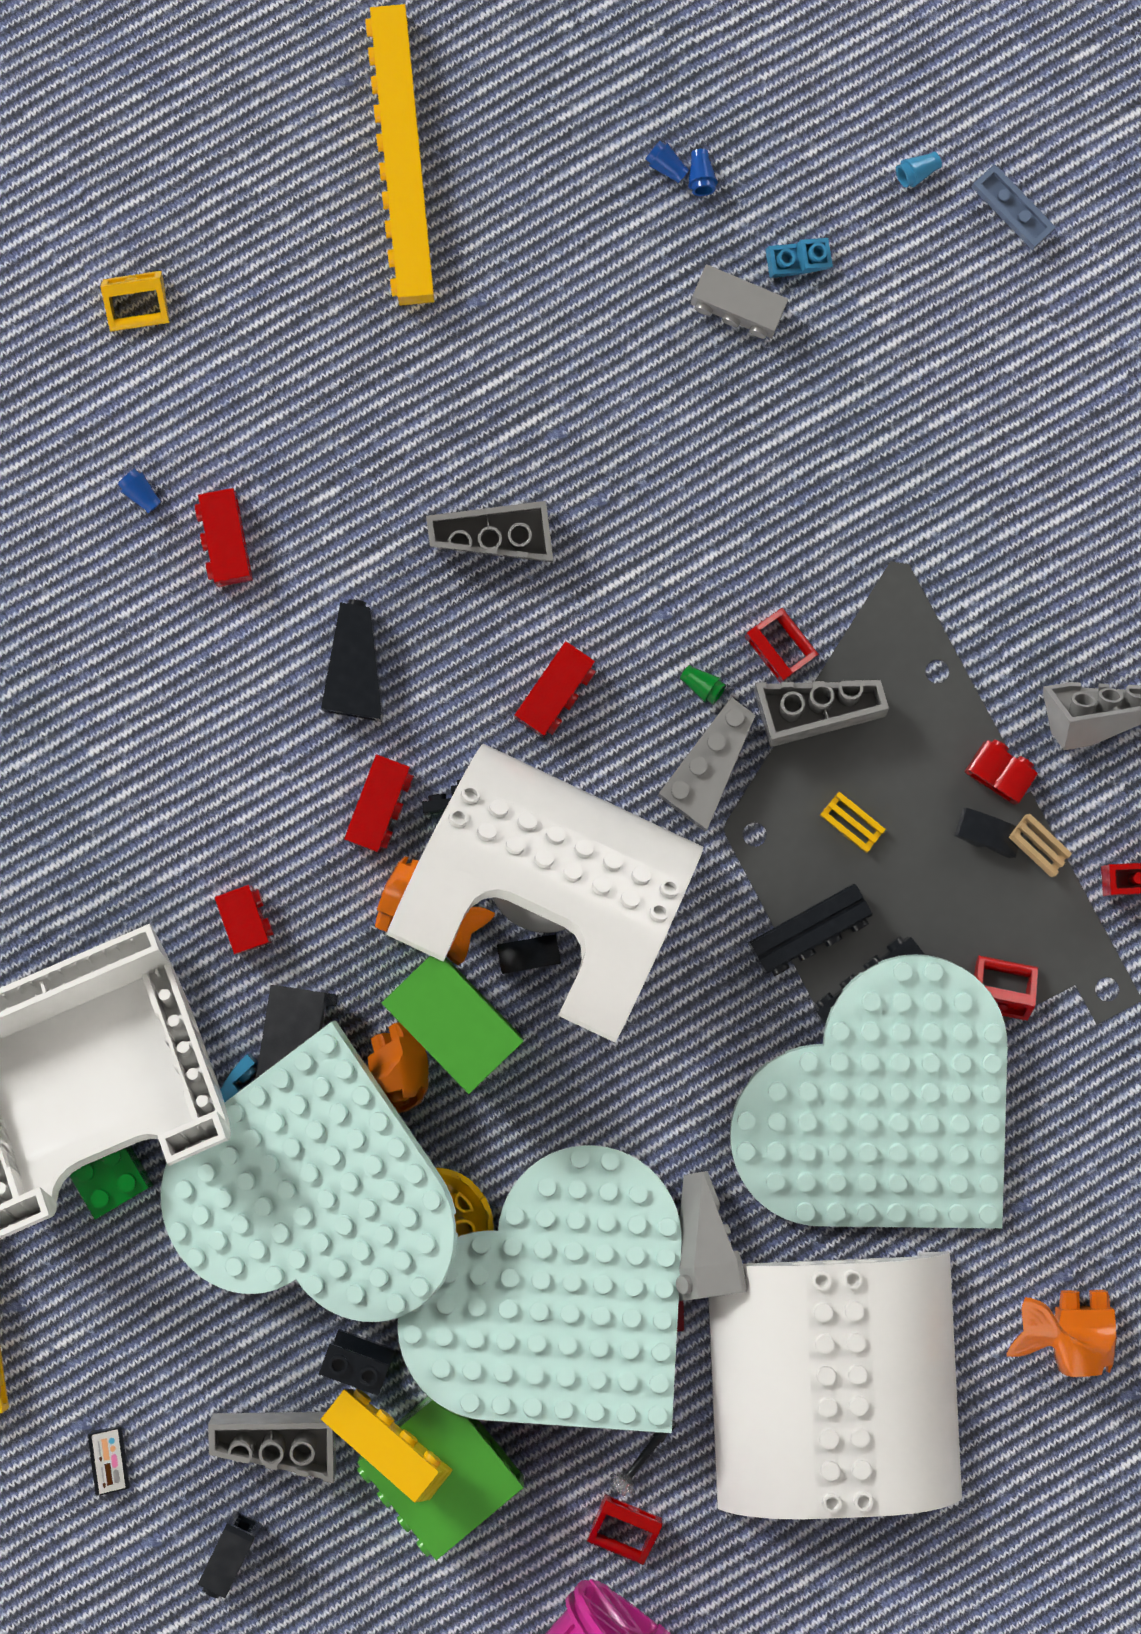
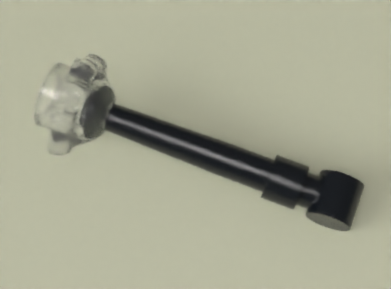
[610,1420,677,1497]

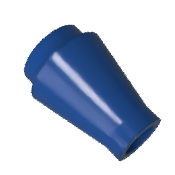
[645,141,689,183]
[688,149,718,196]
[118,468,161,514]

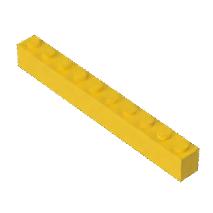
[365,4,435,306]

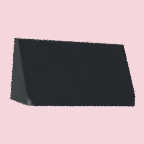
[497,934,561,974]

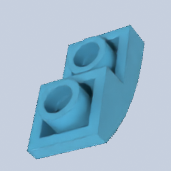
[765,238,833,278]
[221,1053,258,1103]

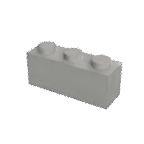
[690,264,788,339]

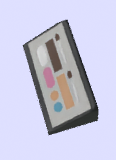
[88,1426,130,1496]

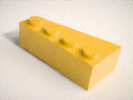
[321,1388,453,1503]

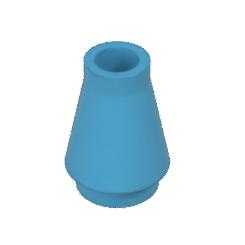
[896,151,942,188]

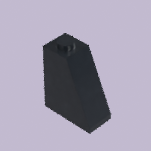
[197,1511,262,1598]

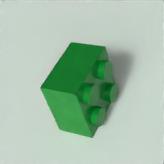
[70,1145,154,1219]

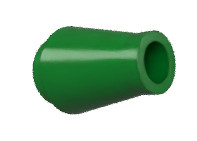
[680,665,726,705]

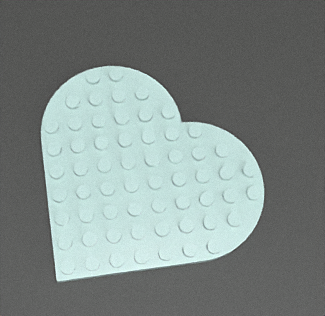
[730,954,1008,1228]
[161,1021,458,1322]
[398,1145,682,1434]

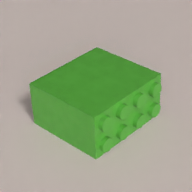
[357,1396,524,1561]

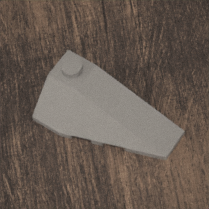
[1043,682,1141,750]
[676,1171,747,1301]

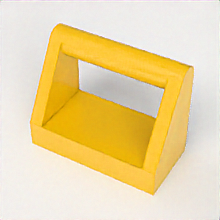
[100,271,170,332]

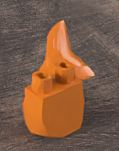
[375,856,495,966]
[368,1022,429,1113]
[1007,1290,1117,1377]

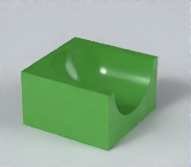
[381,956,524,1094]

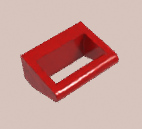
[744,607,819,683]
[974,955,1038,1021]
[586,1494,663,1565]

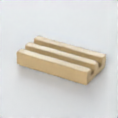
[1009,814,1072,877]

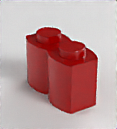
[964,739,1038,805]

